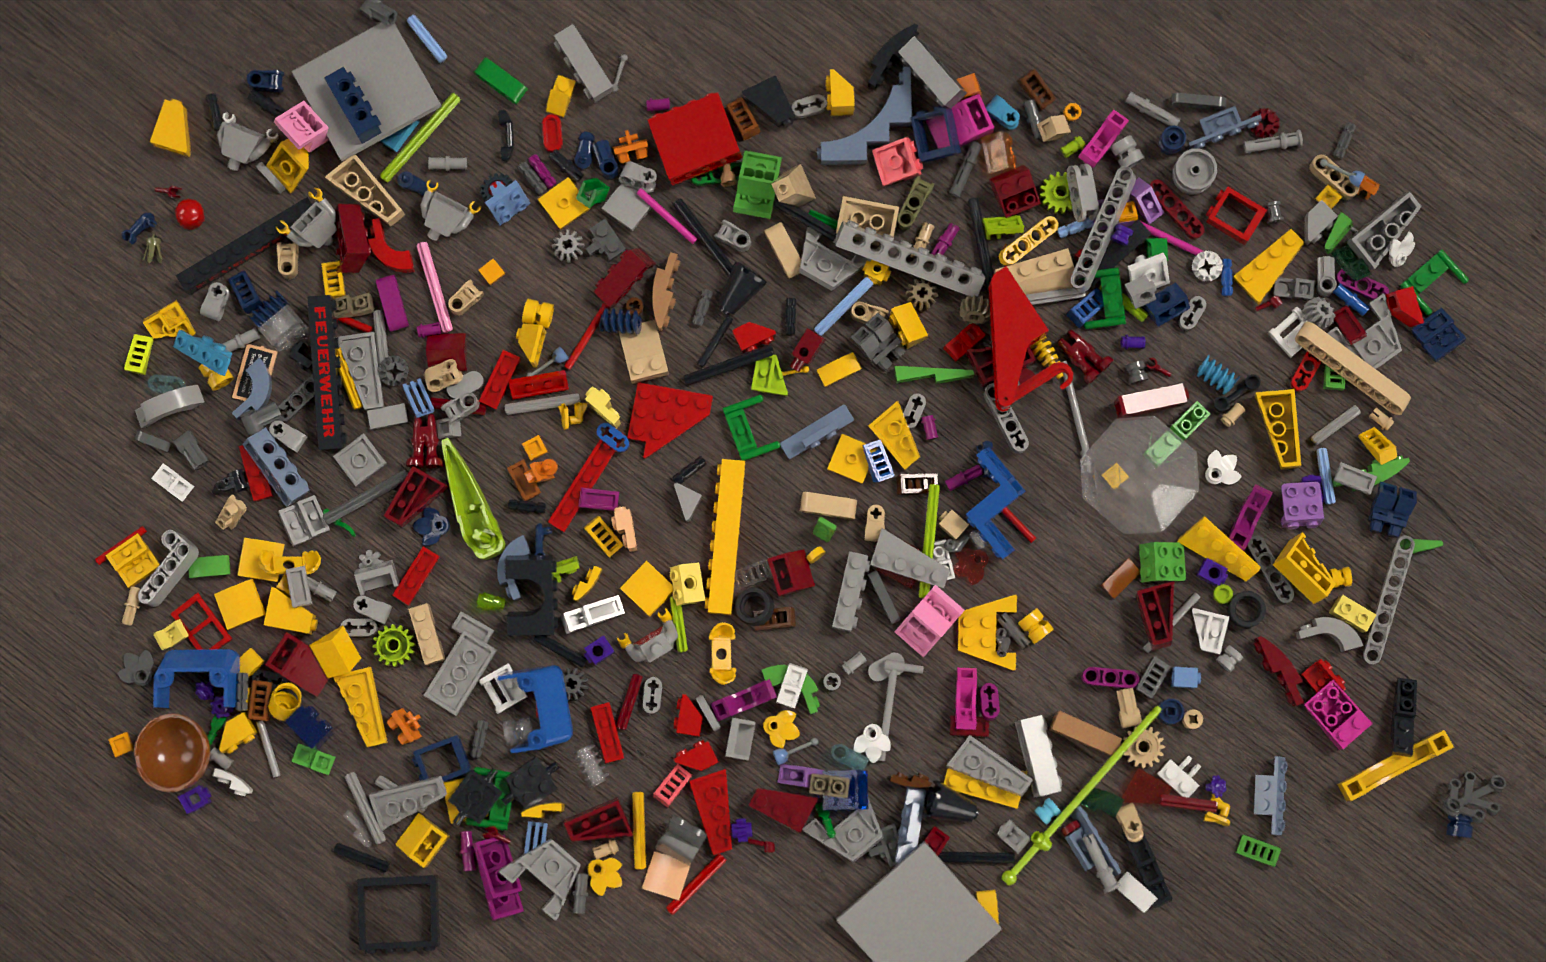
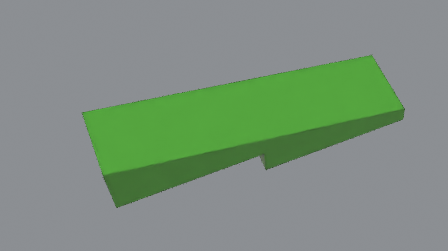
[894,366,974,384]

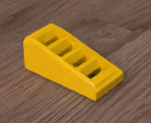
[322,261,346,299]
[1358,427,1397,465]
[583,516,624,558]

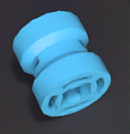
[1034,798,1061,825]

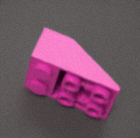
[926,94,994,149]
[1304,680,1372,750]

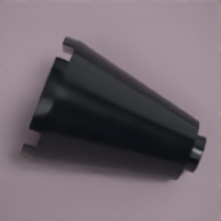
[718,261,767,315]
[923,780,979,822]

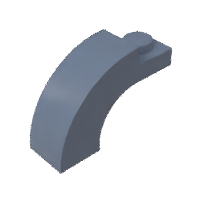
[232,358,272,421]
[497,535,531,601]

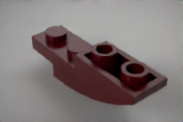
[1254,636,1304,706]

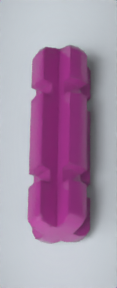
[528,154,556,188]

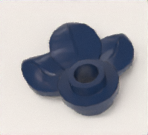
[413,508,450,546]

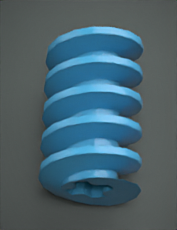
[1197,355,1240,395]

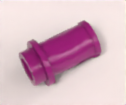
[646,98,670,113]
[417,322,441,339]
[921,415,938,440]

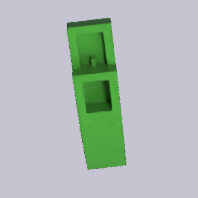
[1143,401,1210,468]
[1332,456,1410,492]

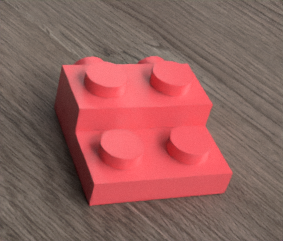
[872,137,923,186]

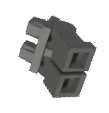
[850,313,906,371]

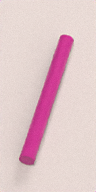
[636,188,697,244]
[1141,221,1203,255]

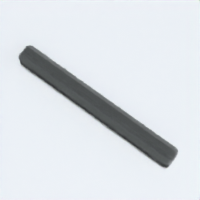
[323,470,408,524]

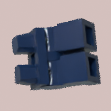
[1368,481,1417,538]

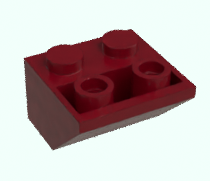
[989,165,1041,218]
[767,549,815,597]

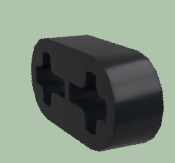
[252,670,289,692]

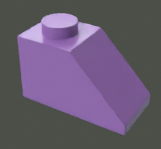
[1129,178,1164,224]
[778,764,824,788]

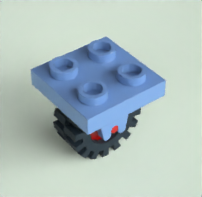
[480,173,530,225]

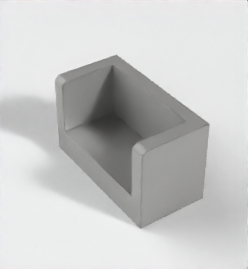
[354,560,399,596]
[726,718,756,761]

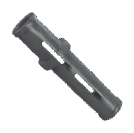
[949,141,982,198]

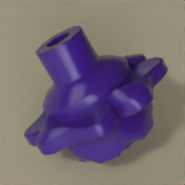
[195,681,215,700]
[210,696,234,718]
[1206,775,1227,798]

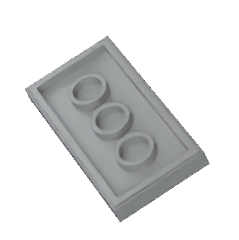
[424,630,497,716]

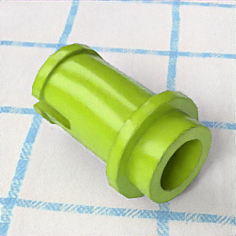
[1060,136,1086,158]

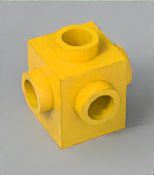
[862,259,891,286]

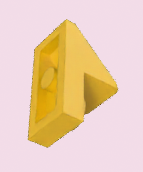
[546,75,576,117]

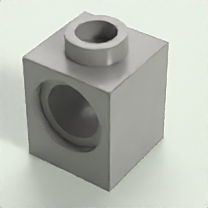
[1124,275,1157,309]

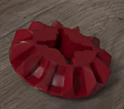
[1250,108,1280,138]

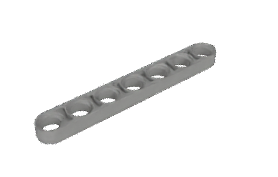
[1363,535,1415,664]

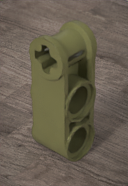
[897,176,935,231]

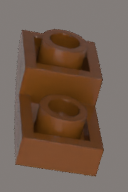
[889,772,932,788]

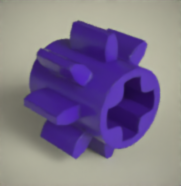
[732,818,752,842]

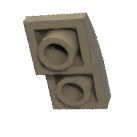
[334,293,374,318]
[809,773,850,798]

